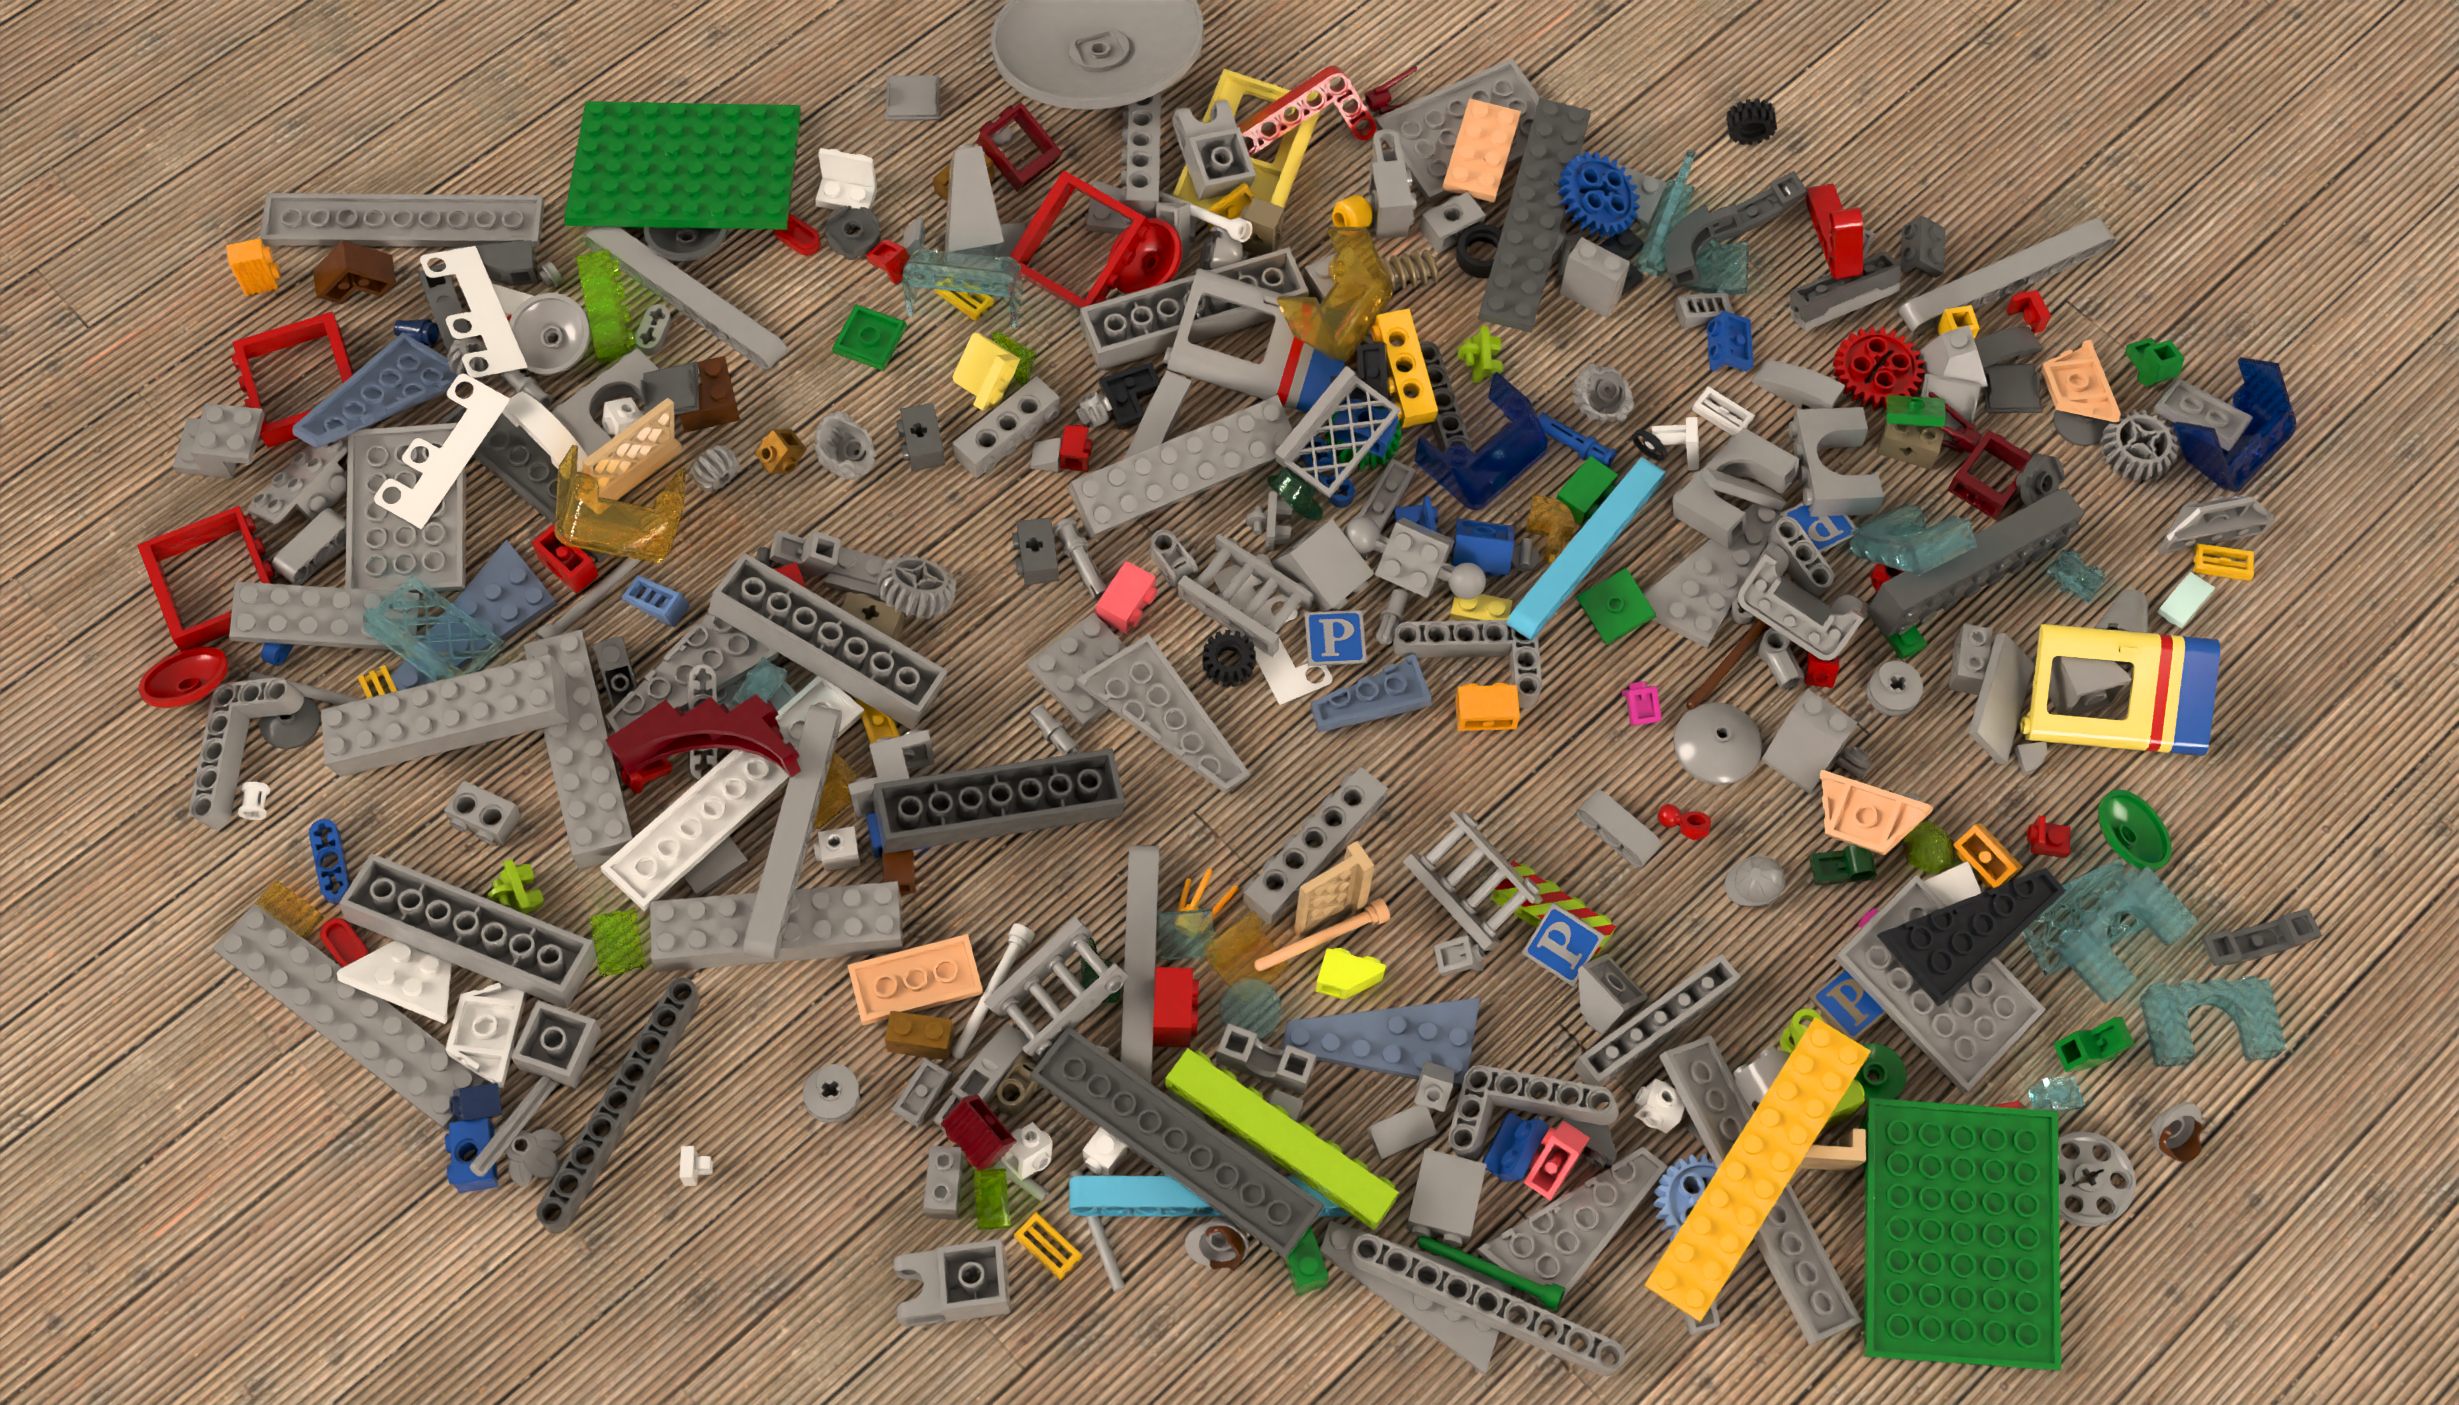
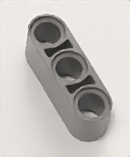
[272,508,346,585]
[1767,517,1834,597]
[1576,790,1662,868]

